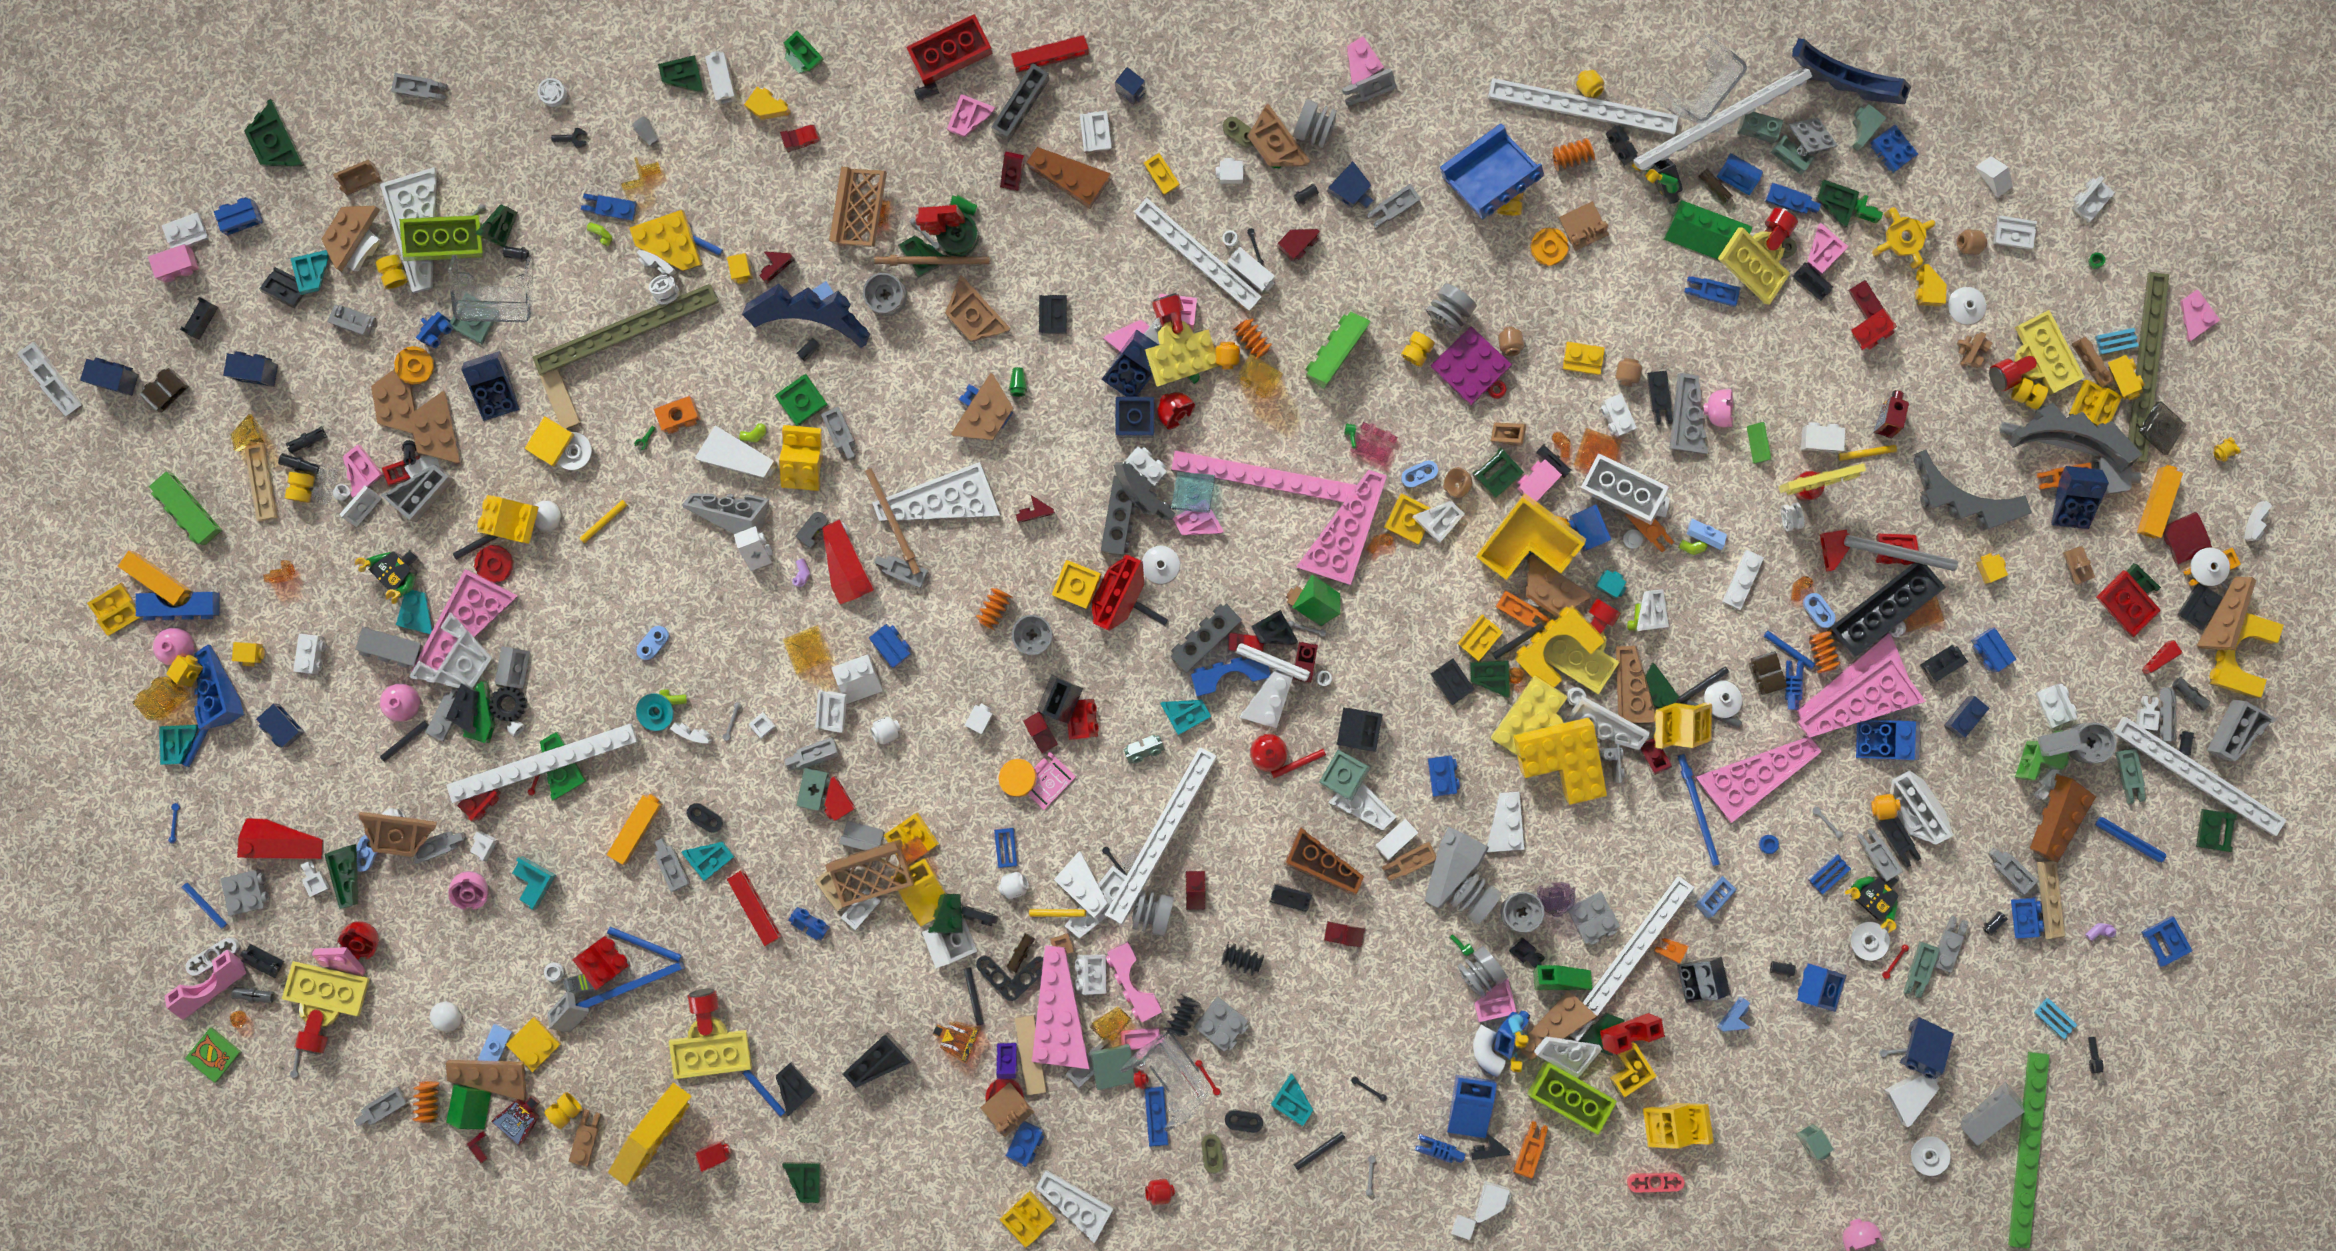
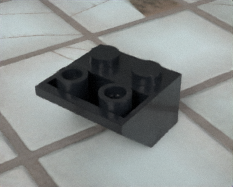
[1037,674,1083,724]
[1336,707,1383,752]
[1677,957,1731,1003]

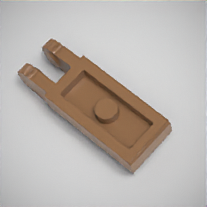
[1382,841,1437,881]
[568,1109,601,1167]

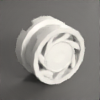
[538,78,567,107]
[649,275,680,304]
[1781,503,1804,532]

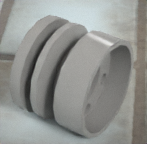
[1292,99,1337,148]
[863,273,907,316]
[1426,283,1477,334]
[1012,615,1052,655]
[2069,722,2117,763]
[1451,872,1502,924]
[1132,890,1174,936]
[1500,892,1544,932]
[1457,946,1508,998]

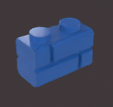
[214,197,263,236]
[869,624,912,669]
[1971,627,2016,672]

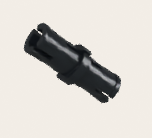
[286,426,327,454]
[1536,444,1572,478]
[278,453,320,477]

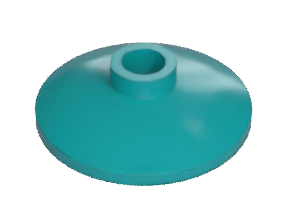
[636,693,674,731]

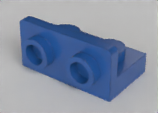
[1427,755,1460,797]
[2011,897,2045,938]
[1005,1121,1045,1167]

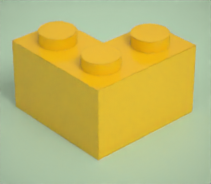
[1610,1042,1657,1098]

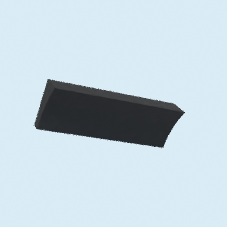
[1827,562,1946,658]

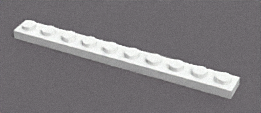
[1633,67,1812,170]
[1488,78,1678,136]
[2113,717,2286,836]
[446,724,638,803]
[1105,747,1217,925]
[1570,876,1695,1042]

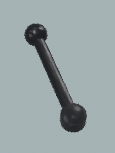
[1247,228,1264,266]
[1102,847,1128,876]
[1351,1076,1387,1102]

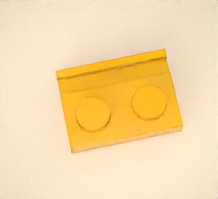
[1562,341,1605,375]
[1457,614,1503,661]

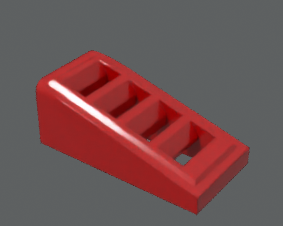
[381,455,420,487]
[2142,640,2183,674]

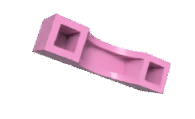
[1106,941,1162,1022]
[164,950,246,1020]

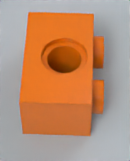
[654,396,701,434]

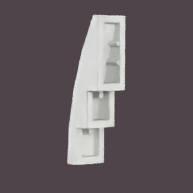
[17,342,82,417]

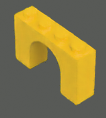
[1516,605,1605,687]
[2209,613,2284,698]

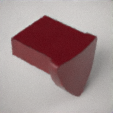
[465,1131,487,1164]

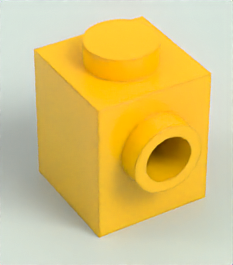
[727,253,753,284]
[1976,553,2008,584]
[232,642,265,667]
[166,655,203,687]

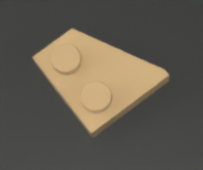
[814,871,853,911]

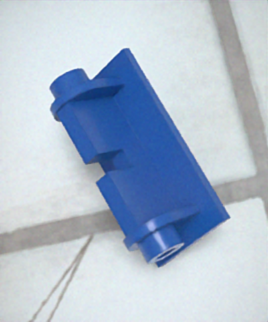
[788,907,830,941]

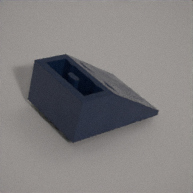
[1101,329,1159,397]
[461,351,520,421]
[2051,466,2109,529]

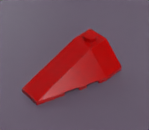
[822,519,874,604]
[237,818,323,859]

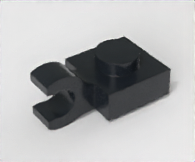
[1509,937,1545,968]

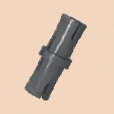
[2172,676,2211,710]
[231,987,275,1004]

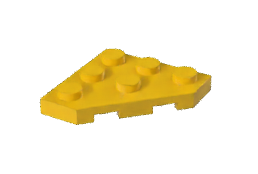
[629,210,702,271]

